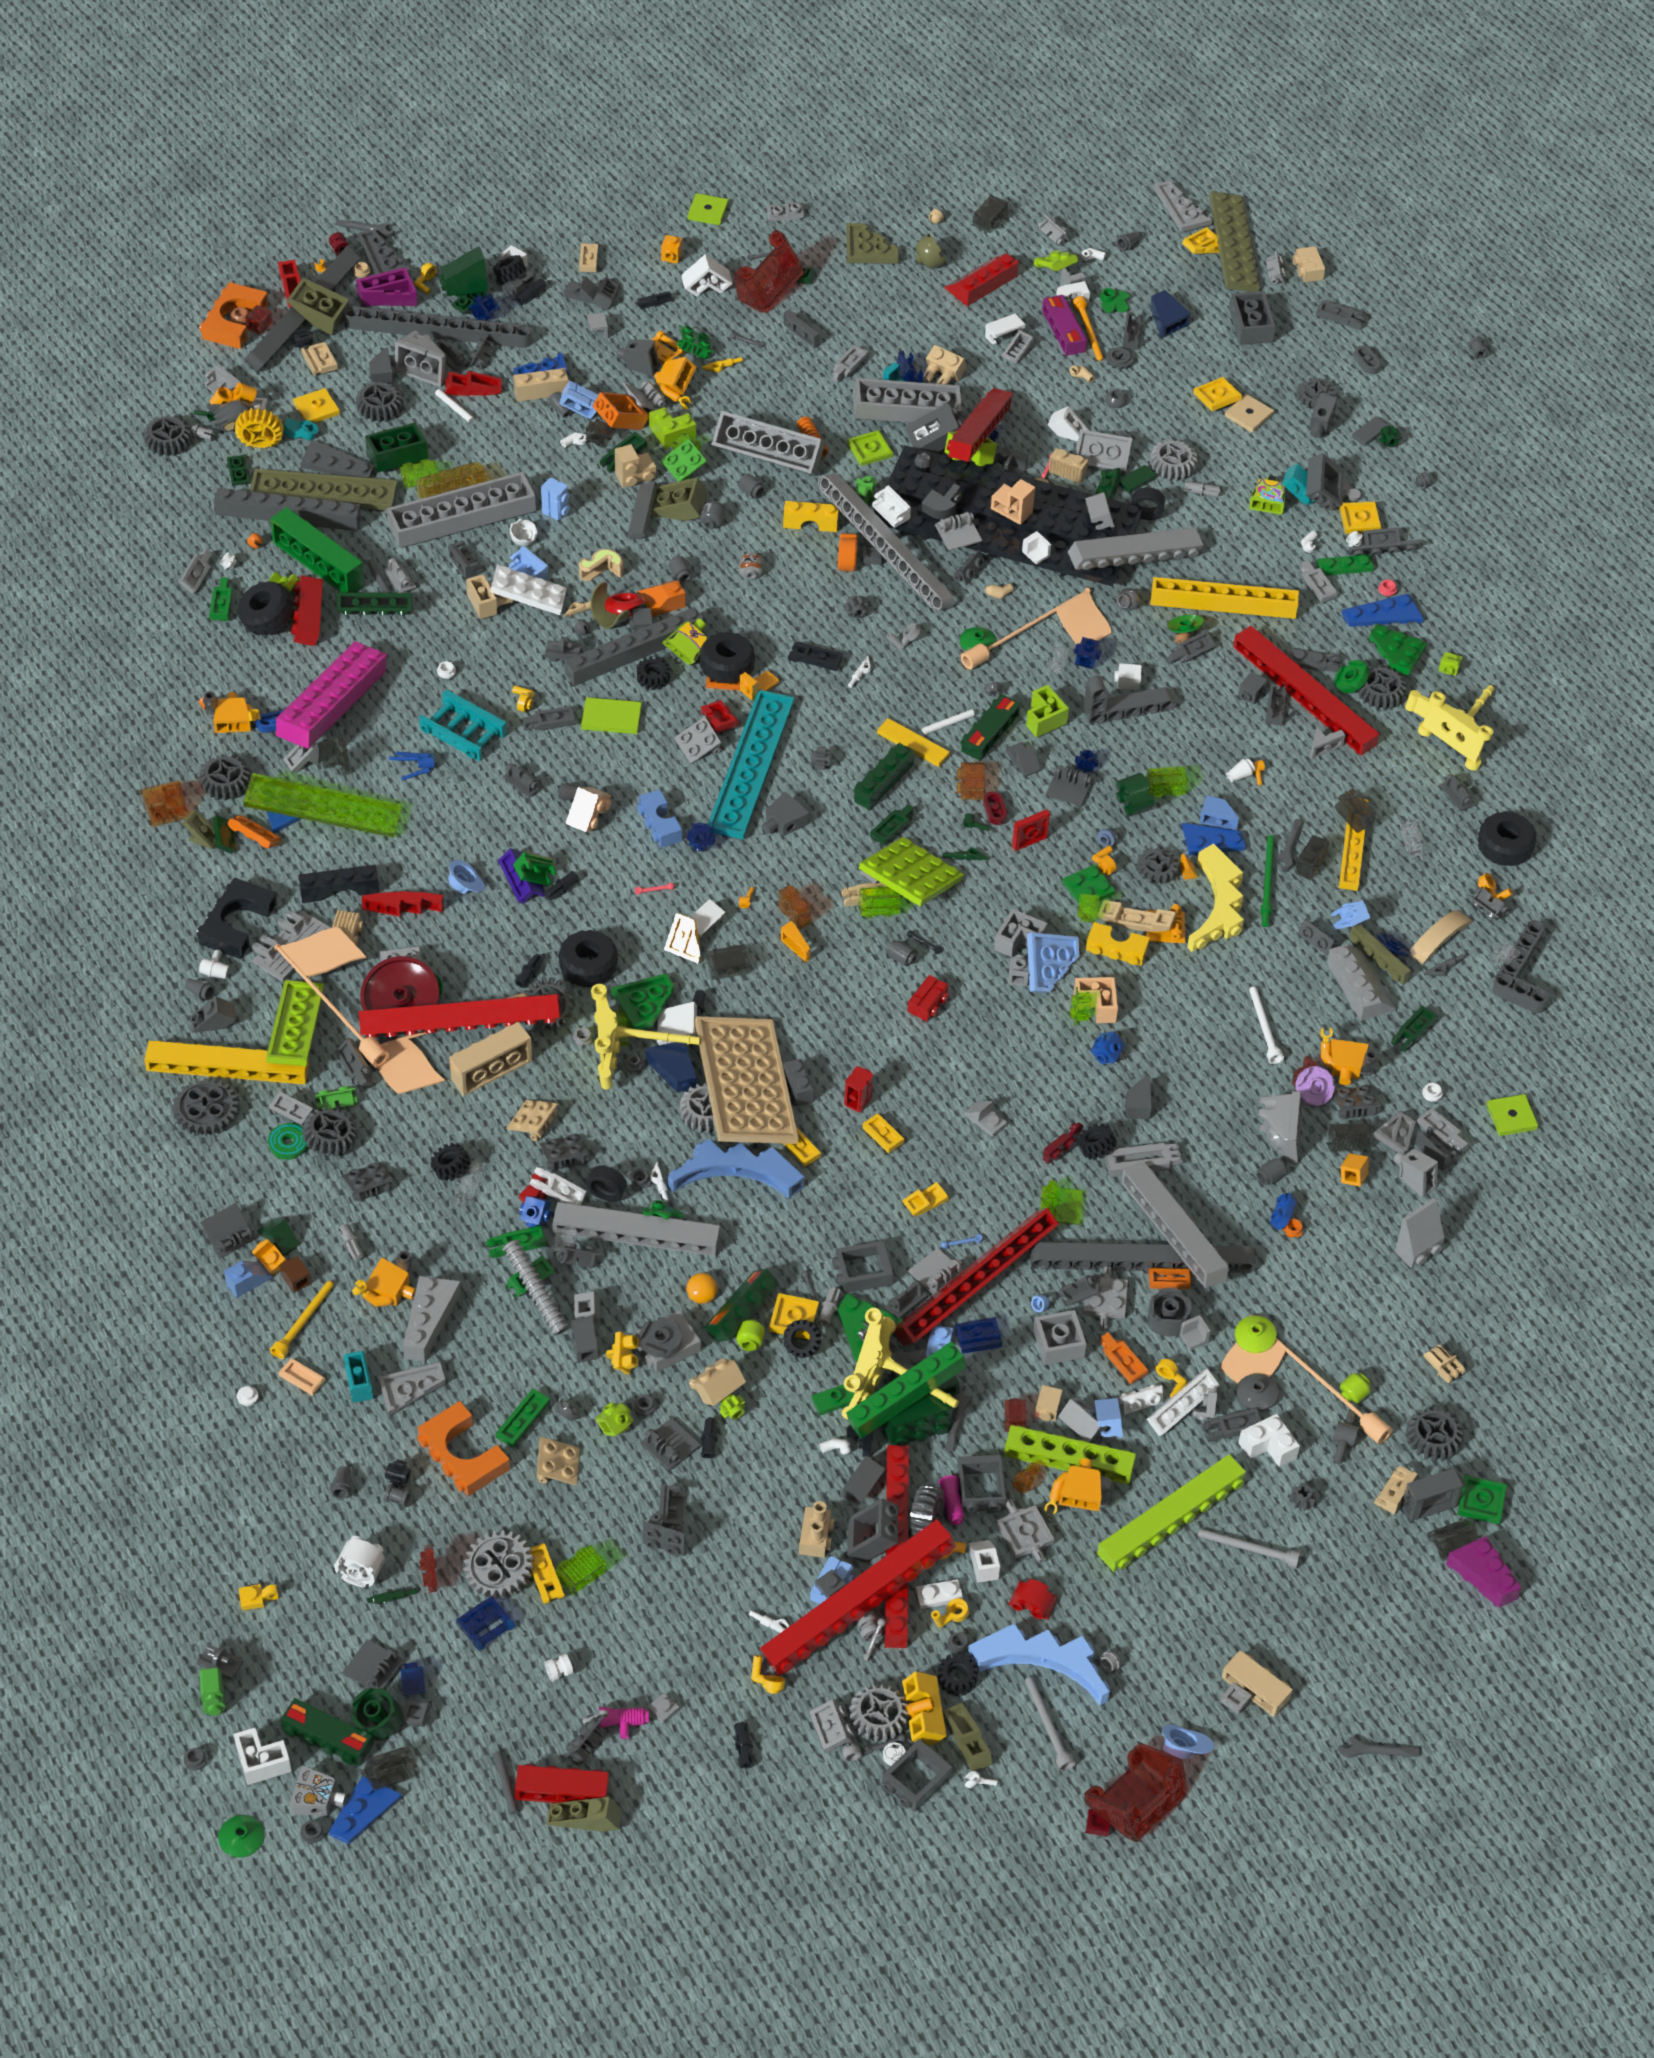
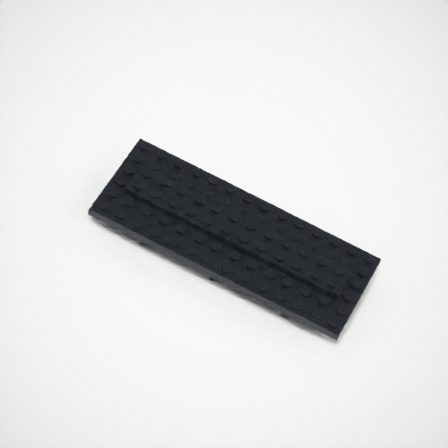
[874,445,1143,587]

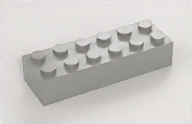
[852,378,962,423]
[711,410,825,476]

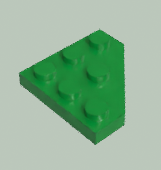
[1369,624,1427,676]
[612,973,674,1030]
[837,1293,902,1362]

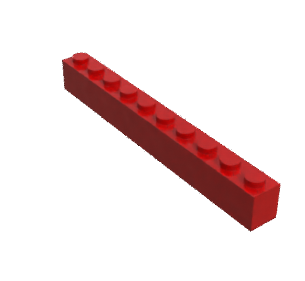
[947,388,1013,462]
[1233,626,1380,756]
[358,994,561,1038]
[894,1207,1059,1346]
[884,1445,909,1648]
[760,1519,956,1676]

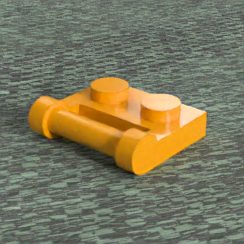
[651,330,687,365]

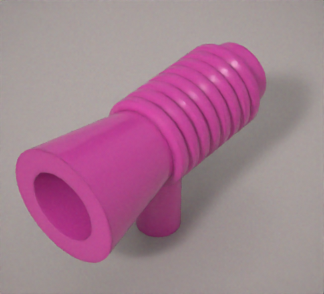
[938,1475,964,1525]
[599,1706,649,1739]

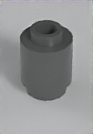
[739,474,765,499]
[668,556,692,583]
[887,940,917,966]
[1256,1158,1287,1185]

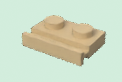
[301,342,338,376]

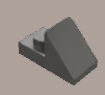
[564,276,599,304]
[1006,742,1041,777]

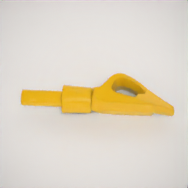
[702,357,743,372]

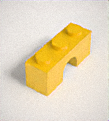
[783,501,839,532]
[1086,922,1150,966]
[902,1671,946,1745]

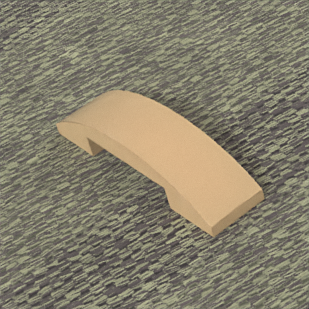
[1097,900,1176,932]
[1408,910,1472,964]

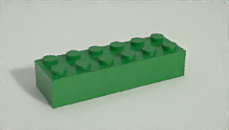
[270,507,365,592]

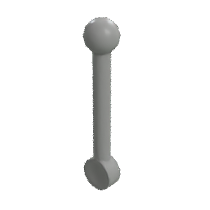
[863,1618,886,1661]
[582,1710,608,1724]

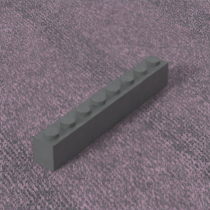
[214,488,361,531]
[565,607,703,686]

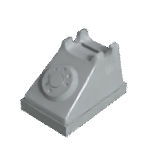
[394,331,446,387]
[1259,1091,1302,1164]

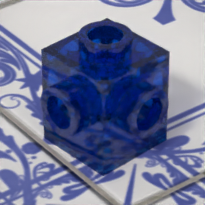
[469,293,500,320]
[1074,637,1102,669]
[687,822,716,852]

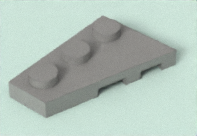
[378,1362,446,1416]

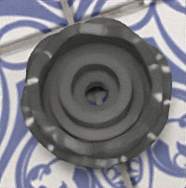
[1105,389,1127,408]
[556,1398,580,1421]

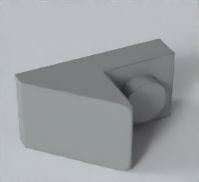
[1310,727,1345,759]
[284,742,319,773]
[964,1101,1007,1137]

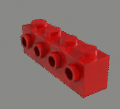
[291,575,323,646]
[515,1764,609,1803]

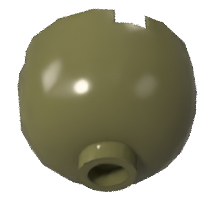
[915,233,946,269]

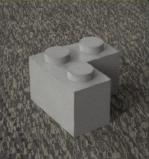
[994,909,1047,957]

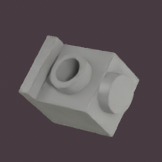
[1008,955,1029,986]
[574,1291,601,1324]

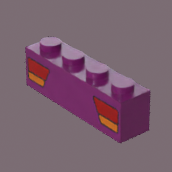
[1042,295,1088,356]

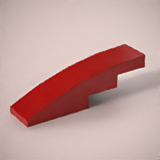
[362,891,444,917]

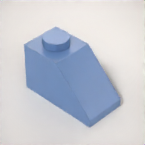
[1200,795,1239,831]
[224,1261,273,1298]

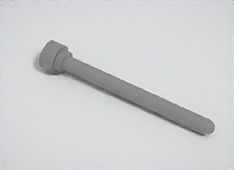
[1198,1529,1301,1568]
[1025,1677,1076,1772]

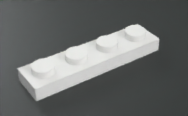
[1147,1369,1220,1436]

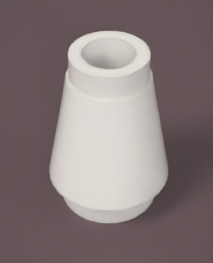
[1226,758,1255,783]

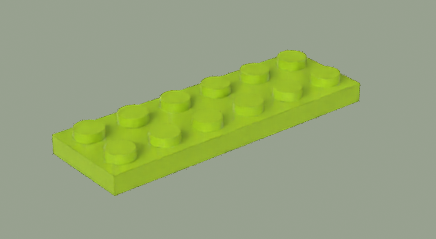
[266,980,324,1066]

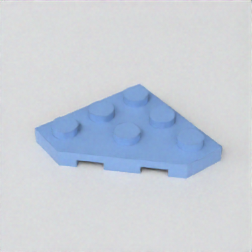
[1027,933,1080,993]

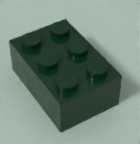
[365,422,429,472]
[882,1388,952,1446]

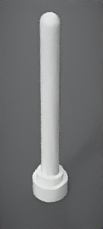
[1249,986,1284,1064]

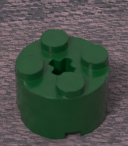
[1116,773,1154,817]
[351,1688,403,1741]

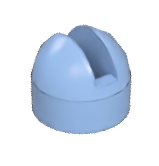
[1031,1295,1050,1312]

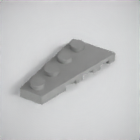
[1154,181,1212,232]

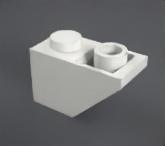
[968,1540,1000,1583]

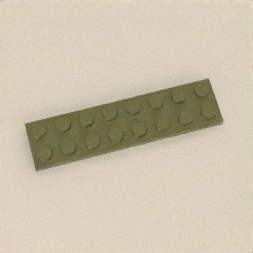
[1209,191,1260,292]
[250,469,398,511]

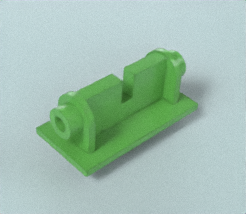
[315,1086,358,1110]

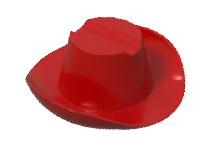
[604,593,646,617]

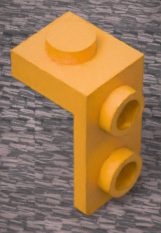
[740,671,779,701]

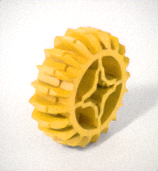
[235,407,284,448]

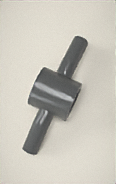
[1333,1409,1359,1464]

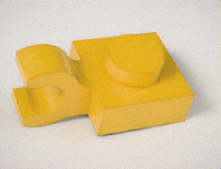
[239,1584,279,1611]

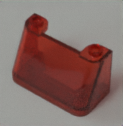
[733,229,803,313]
[1084,1742,1187,1842]

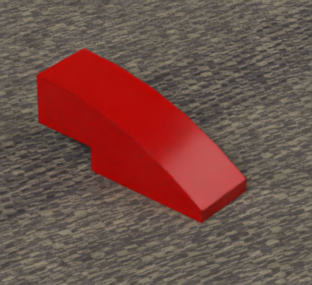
[278,259,301,309]
[445,371,502,396]

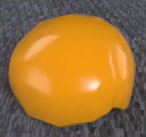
[686,1273,718,1304]

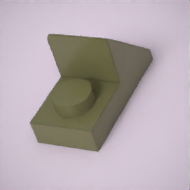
[182,809,216,849]

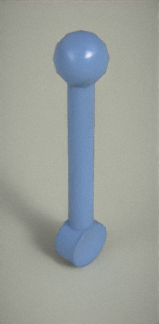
[941,1234,983,1249]

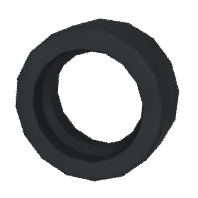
[1131,487,1165,520]
[586,1165,628,1202]

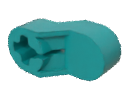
[283,419,319,440]

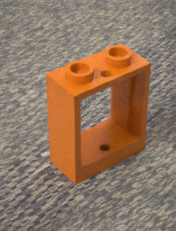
[592,392,649,430]

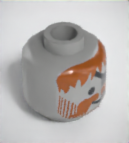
[739,552,763,580]

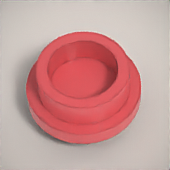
[1378,579,1397,596]

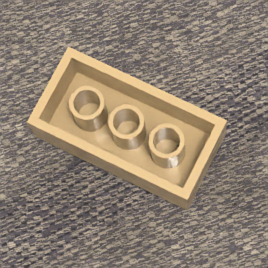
[449,1022,532,1096]

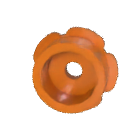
[1283,1219,1303,1238]

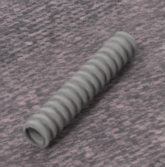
[503,1240,569,1335]

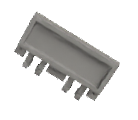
[252,910,331,982]

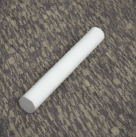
[435,389,474,423]
[922,709,975,735]

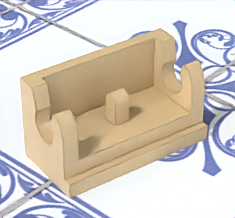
[1374,1466,1417,1515]

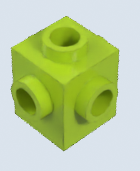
[595,1402,634,1436]

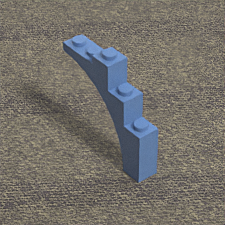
[668,1139,804,1198]

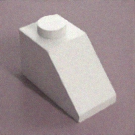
[1047,406,1090,441]

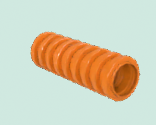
[797,416,829,458]

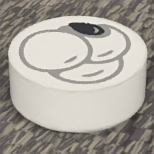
[883,1742,906,1766]

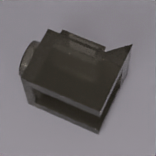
[585,418,615,448]

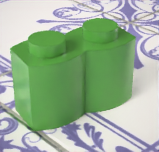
[199,1668,225,1716]

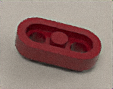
[983,792,1007,825]

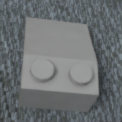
[1395,1198,1444,1268]

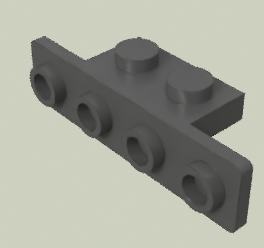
[1348,527,1421,556]

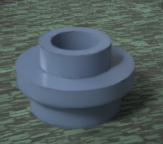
[1097,829,1116,847]

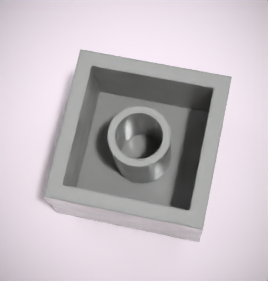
[1033,1310,1086,1365]

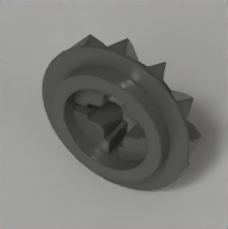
[1105,347,1133,369]

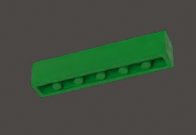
[846,1341,966,1439]

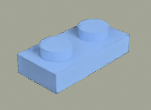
[924,1325,953,1359]

